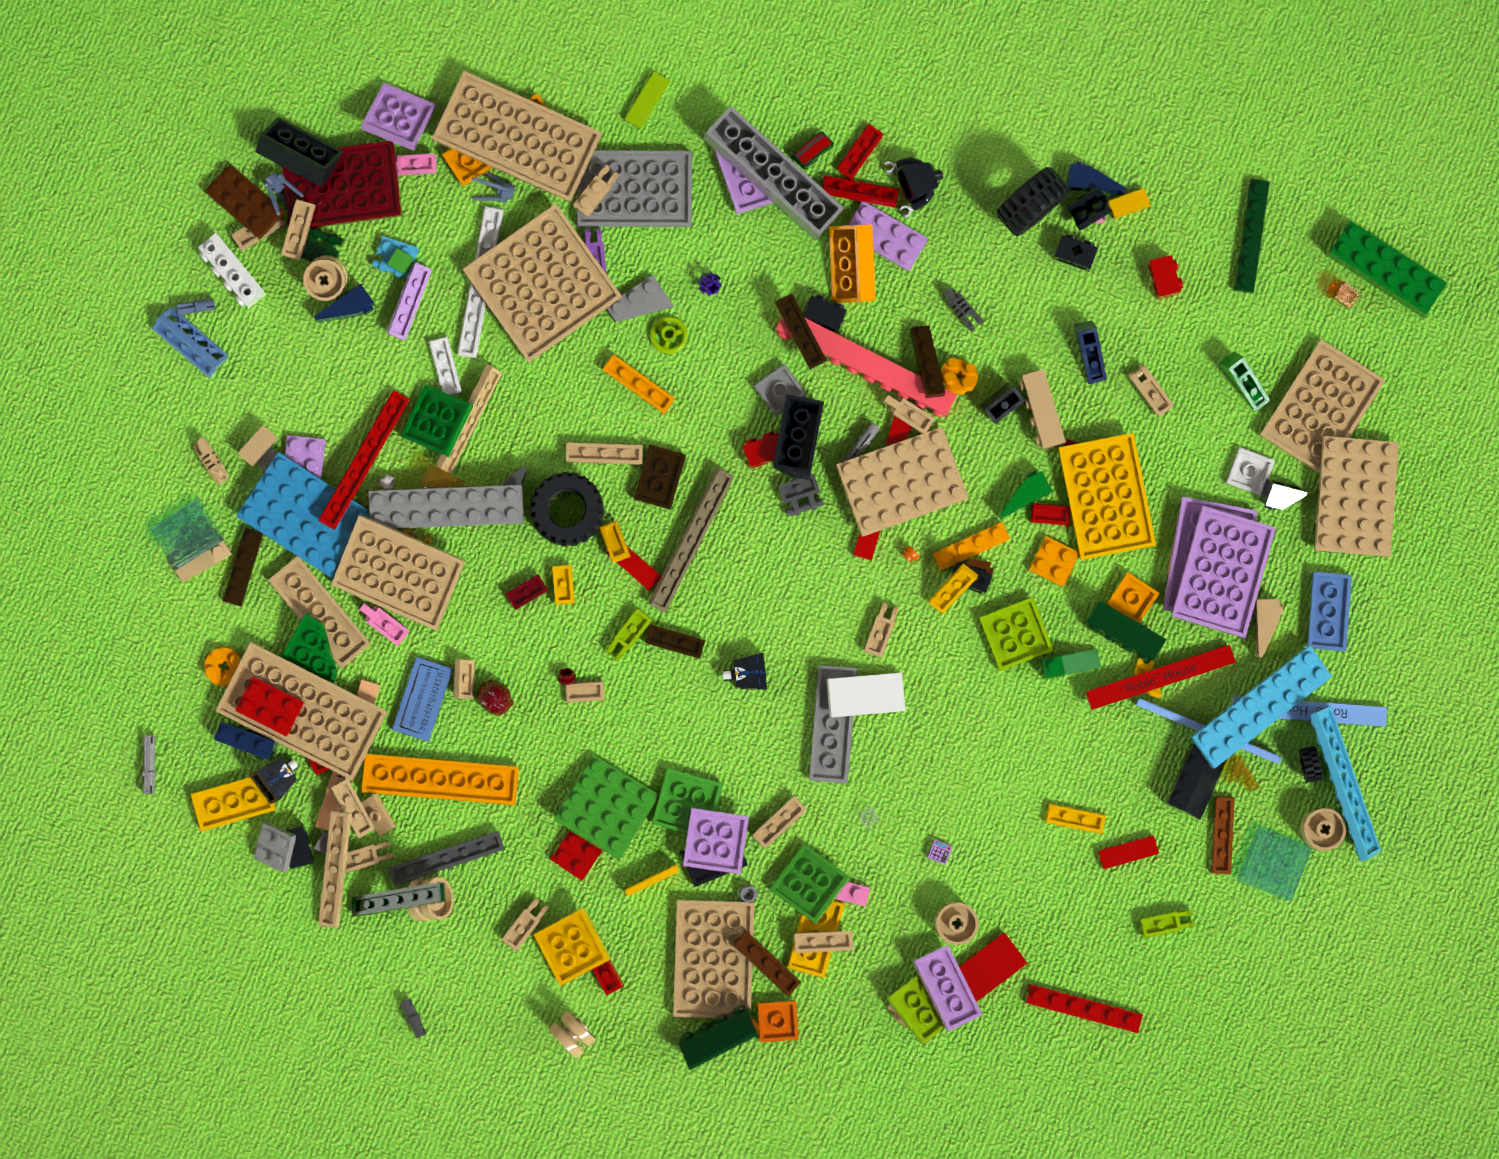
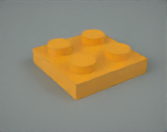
[1029,536,1079,587]
[1107,572,1160,623]

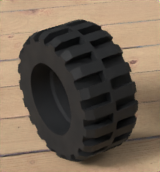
[996,167,1069,236]
[530,472,604,547]

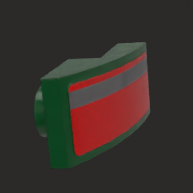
[792,131,834,170]

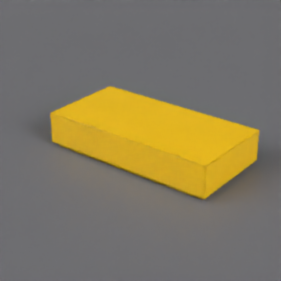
[1109,188,1151,219]
[599,520,631,563]

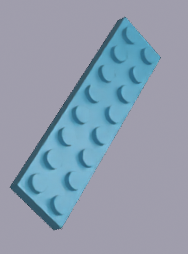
[1190,646,1332,768]
[1310,706,1381,861]

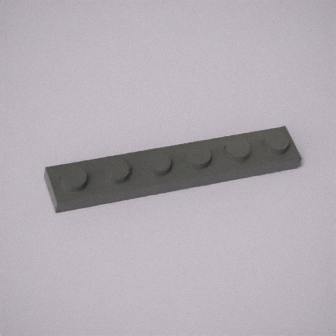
[388,831,505,886]

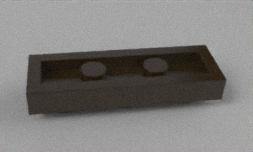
[645,624,706,659]

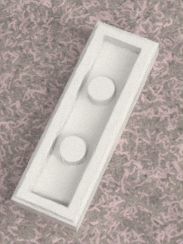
[429,337,462,395]

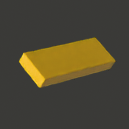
[928,564,978,614]
[1045,804,1106,834]
[625,865,680,897]

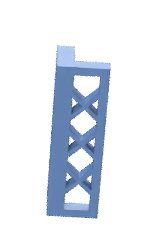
[152,307,229,378]

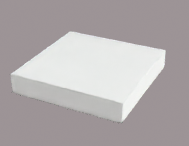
[1226,447,1275,496]

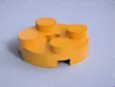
[940,358,978,395]
[204,648,241,686]

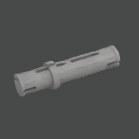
[840,422,880,463]
[141,735,157,794]

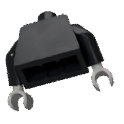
[884,157,943,218]

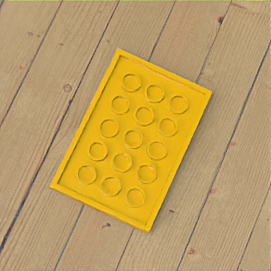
[1058,433,1156,560]

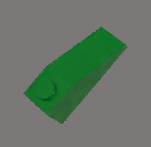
[1219,351,1270,412]
[999,471,1053,519]
[1041,649,1101,680]

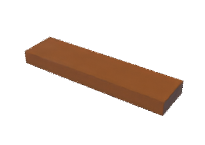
[1211,796,1235,875]

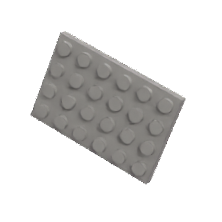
[577,150,692,227]

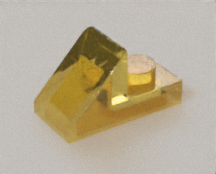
[1228,754,1260,792]

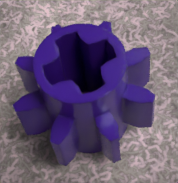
[697,271,722,296]

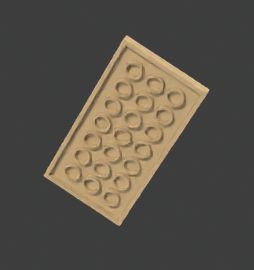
[432,71,602,203]
[216,642,388,780]

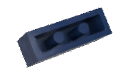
[214,722,277,761]

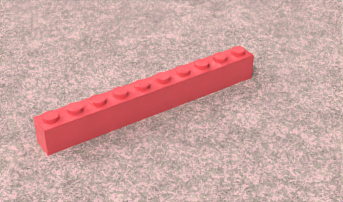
[776,318,957,418]

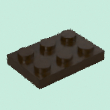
[634,444,686,510]

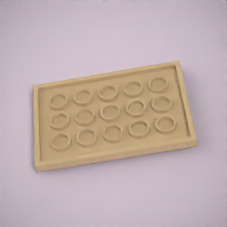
[1259,339,1386,474]
[835,427,969,537]
[1314,436,1399,557]
[331,514,466,631]
[673,900,754,1018]

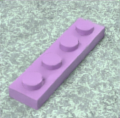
[386,262,432,341]

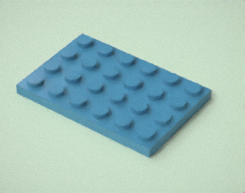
[236,452,370,579]

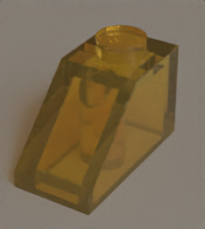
[419,464,465,488]

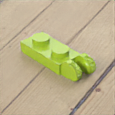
[606,608,653,662]
[1139,910,1196,938]

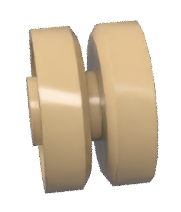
[303,255,348,301]
[1300,808,1346,851]
[407,877,454,921]
[935,903,979,945]
[548,1010,597,1059]

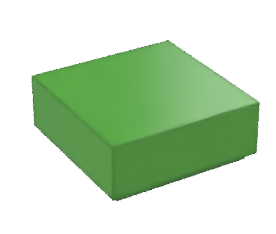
[387,248,414,275]

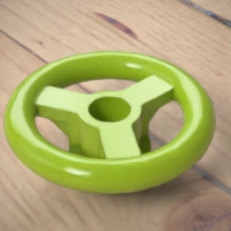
[650,316,688,354]

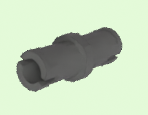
[400,999,428,1039]

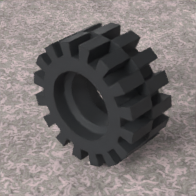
[1299,746,1323,783]

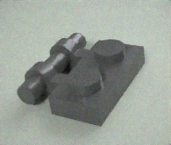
[778,474,824,517]

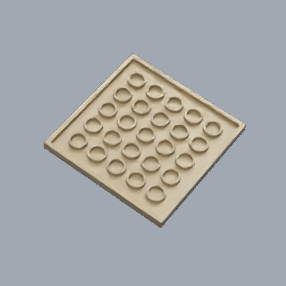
[462,204,622,363]

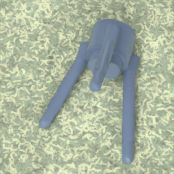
[472,172,515,203]
[264,173,304,216]

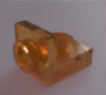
[1326,280,1361,309]

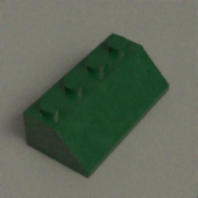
[1085,601,1167,663]
[679,1004,759,1070]

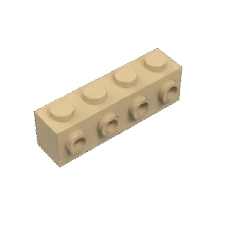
[1019,369,1066,451]

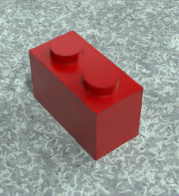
[1148,255,1183,300]
[743,432,779,469]

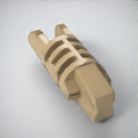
[194,438,229,485]

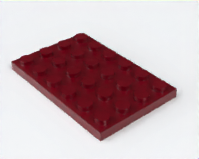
[282,141,403,228]

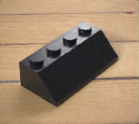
[255,117,344,187]
[772,394,824,480]
[1165,741,1228,820]

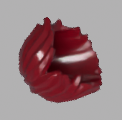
[477,679,514,716]

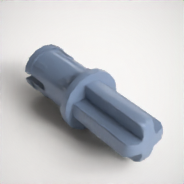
[176,298,215,315]

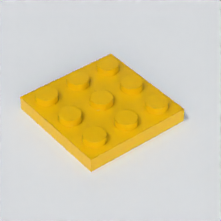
[534,908,611,986]

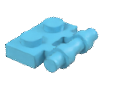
[372,236,419,278]

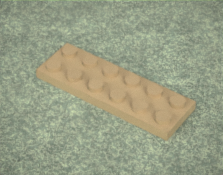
[268,556,371,669]

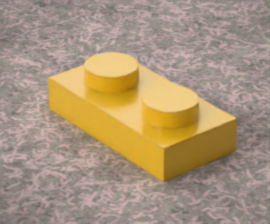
[552,565,575,605]

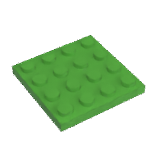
[553,755,659,860]

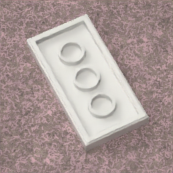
[826,673,906,717]

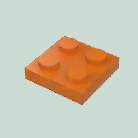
[757,1001,799,1043]

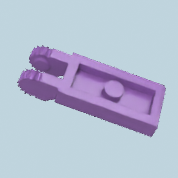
[585,227,607,274]

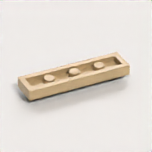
[566,442,643,465]

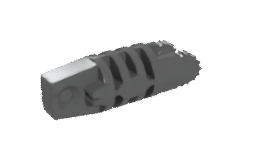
[943,287,984,332]

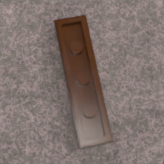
[732,930,801,997]

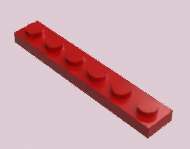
[1026,984,1143,1033]

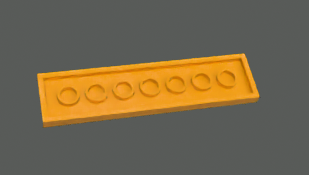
[362,754,519,805]

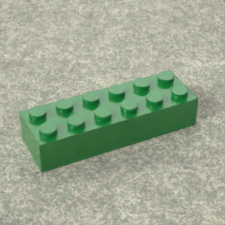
[1327,221,1447,318]

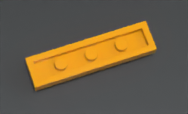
[602,354,675,415]
[933,522,1010,571]

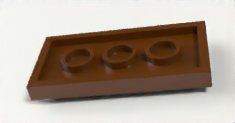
[204,164,285,240]

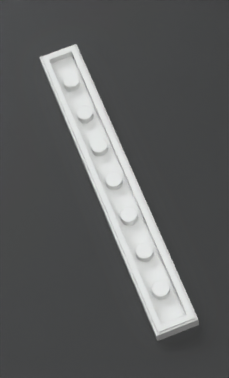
[457,206,504,359]

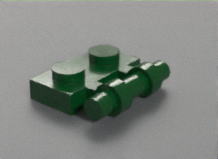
[301,227,344,262]

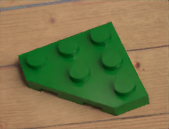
[281,613,338,683]

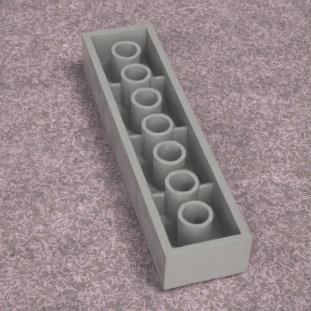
[703,106,844,240]

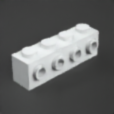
[198,233,266,309]

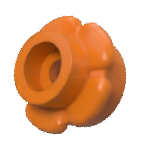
[903,545,920,563]

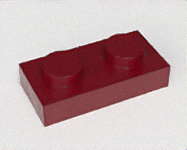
[506,574,548,611]

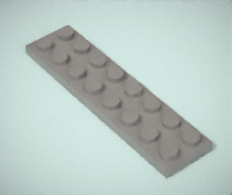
[369,484,524,529]

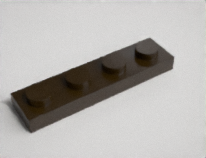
[775,293,827,370]
[910,325,945,398]
[223,528,264,607]

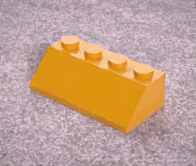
[829,224,876,303]

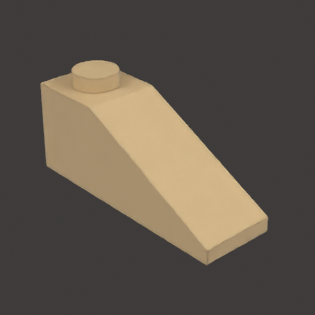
[172,536,232,583]
[1254,599,1283,658]

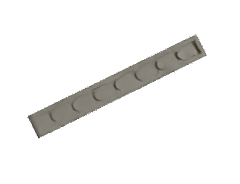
[648,467,734,613]

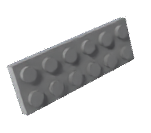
[809,665,857,784]

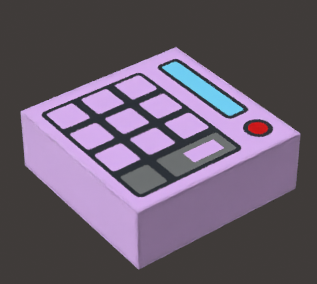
[927,840,953,865]

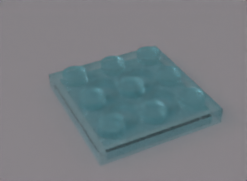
[150,498,224,571]
[1237,827,1313,902]

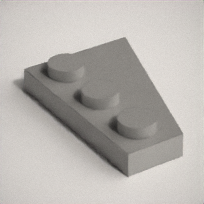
[607,275,674,323]

